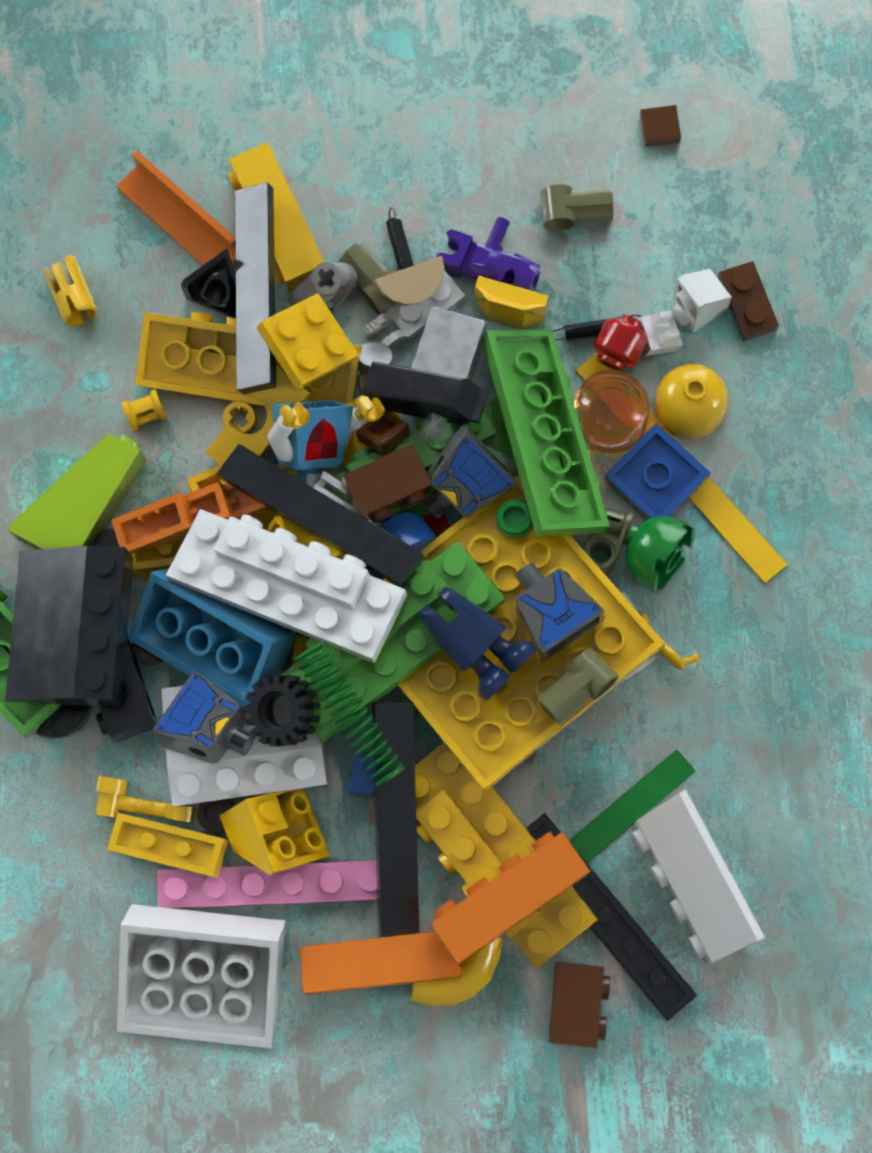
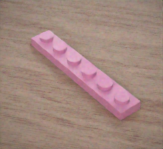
[157,860,377,909]

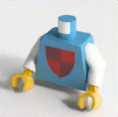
[267,396,385,487]

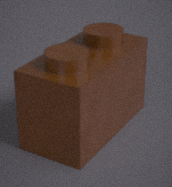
[342,444,432,524]
[548,962,611,1048]

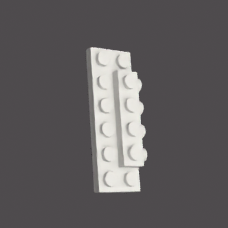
[166,509,408,663]

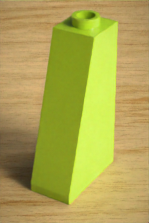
[7,433,146,550]

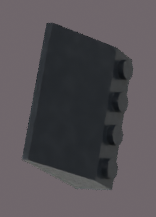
[5,546,134,707]

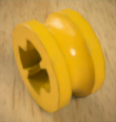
[222,402,257,434]

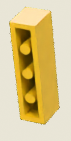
[227,142,324,295]

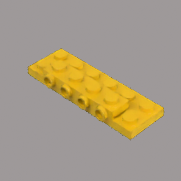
[135,311,362,406]
[415,742,598,969]

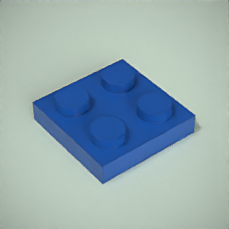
[604,423,711,519]

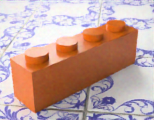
[430,832,590,966]

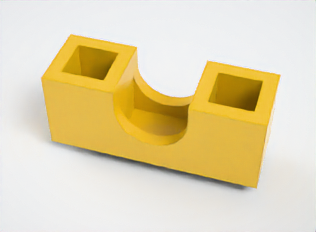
[205,365,313,466]

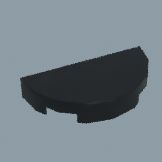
[36,704,93,739]

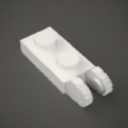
[364,270,466,351]

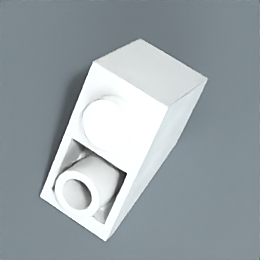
[671,269,732,333]

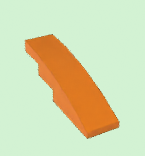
[111,482,270,554]

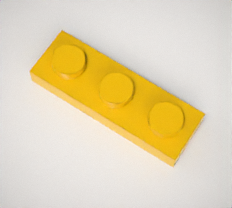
[107,813,228,878]

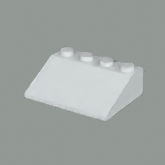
[162,671,329,807]
[632,790,765,964]
[117,904,286,1049]

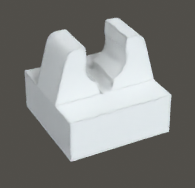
[638,311,683,356]

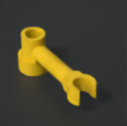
[95,776,196,822]

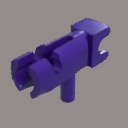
[436,217,541,291]

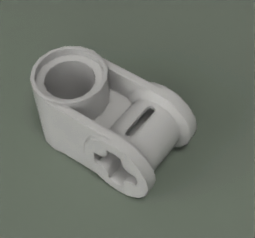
[288,262,358,315]

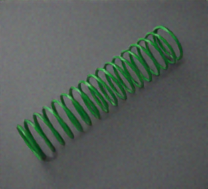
[294,641,405,787]

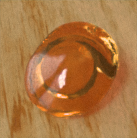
[574,370,649,456]

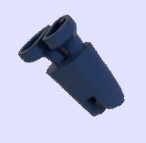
[419,586,536,701]

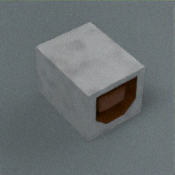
[412,306,485,381]

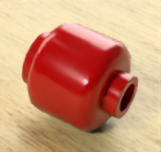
[593,314,648,372]

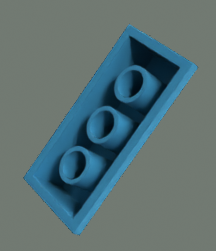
[127,568,296,708]

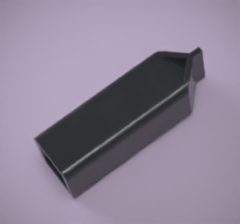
[362,361,490,426]

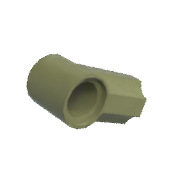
[540,184,614,231]
[339,242,397,315]
[537,647,619,726]

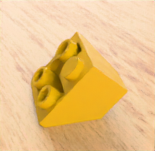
[219,788,331,875]

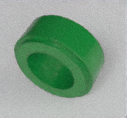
[496,500,533,540]

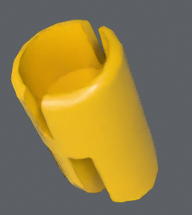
[42,255,97,326]

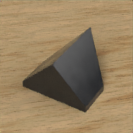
[180,248,236,318]

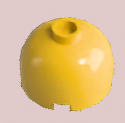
[654,363,728,439]

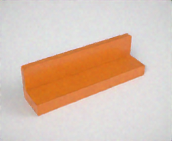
[116,150,236,267]
[300,932,462,995]

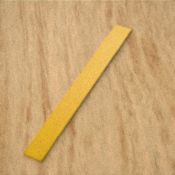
[576,353,788,584]

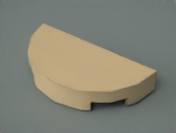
[373,256,444,306]

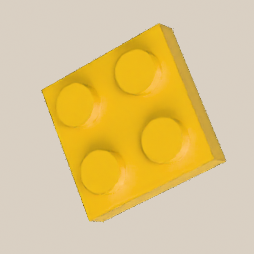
[256,293,358,390]

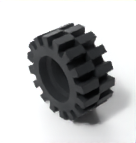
[244,675,321,747]

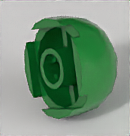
[624,516,696,593]

